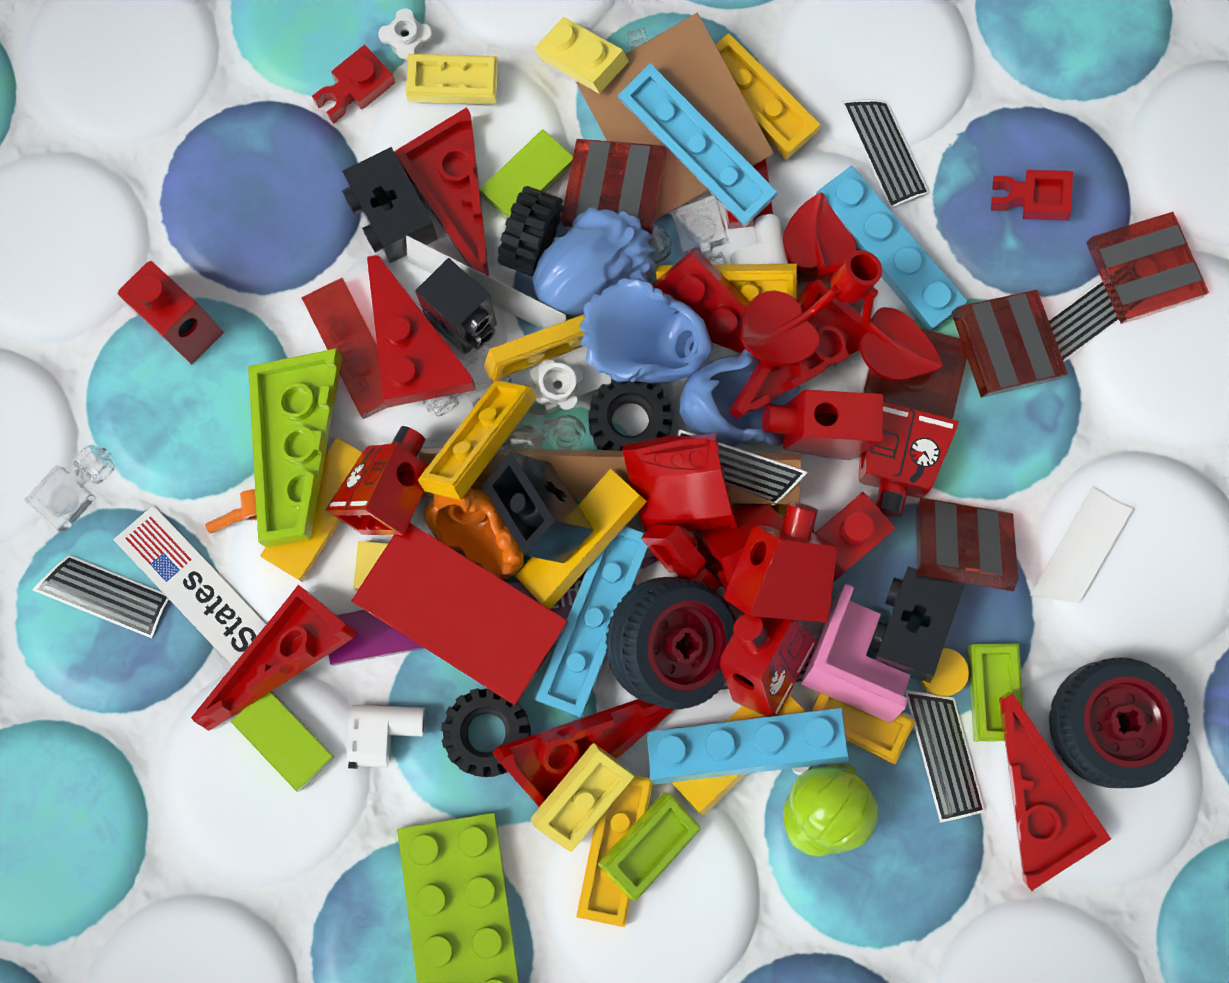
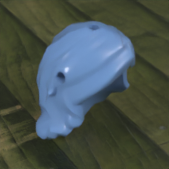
[532,207,657,321]
[579,277,714,383]
[680,349,800,448]

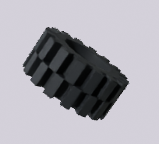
[497,186,563,277]
[588,378,673,451]
[441,688,531,777]

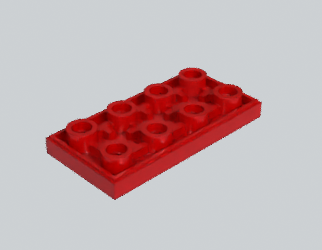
[351,523,569,706]

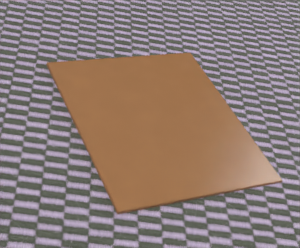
[576,12,774,223]

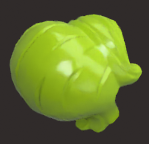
[783,763,879,856]

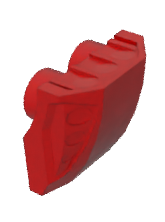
[622,433,739,532]

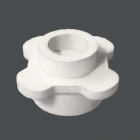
[378,9,432,59]
[533,360,584,411]

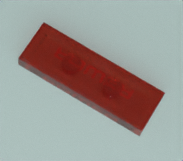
[301,278,387,419]

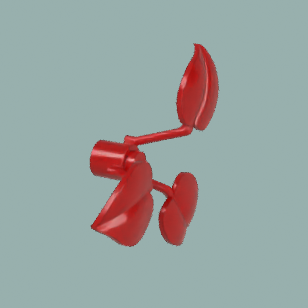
[741,193,943,381]

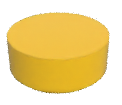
[919,648,969,697]

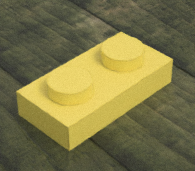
[534,17,629,94]
[530,742,634,852]

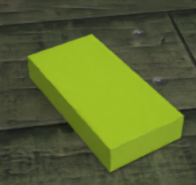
[479,129,575,219]
[967,644,1024,742]
[231,691,335,792]
[598,792,702,902]

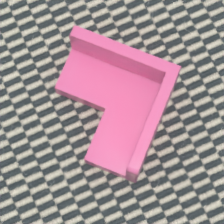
[801,584,911,723]

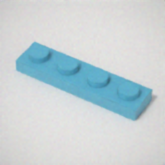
[618,63,778,227]
[816,165,968,333]
[535,526,649,718]
[647,708,849,785]

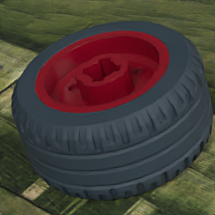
[605,577,736,709]
[1049,657,1190,788]

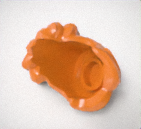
[423,487,524,580]

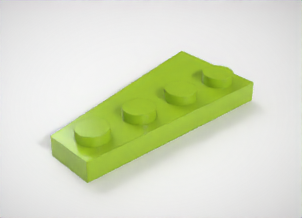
[248,348,343,547]

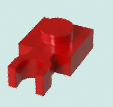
[312,44,396,124]
[991,170,1073,221]
[641,524,721,591]

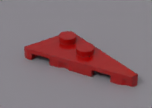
[394,107,489,276]
[653,248,750,353]
[367,255,476,407]
[728,279,868,419]
[191,584,357,731]
[999,692,1111,891]
[492,699,675,807]

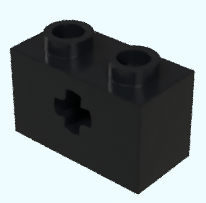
[342,146,438,263]
[415,257,497,356]
[482,451,594,563]
[870,566,964,683]

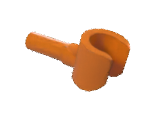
[205,489,257,534]

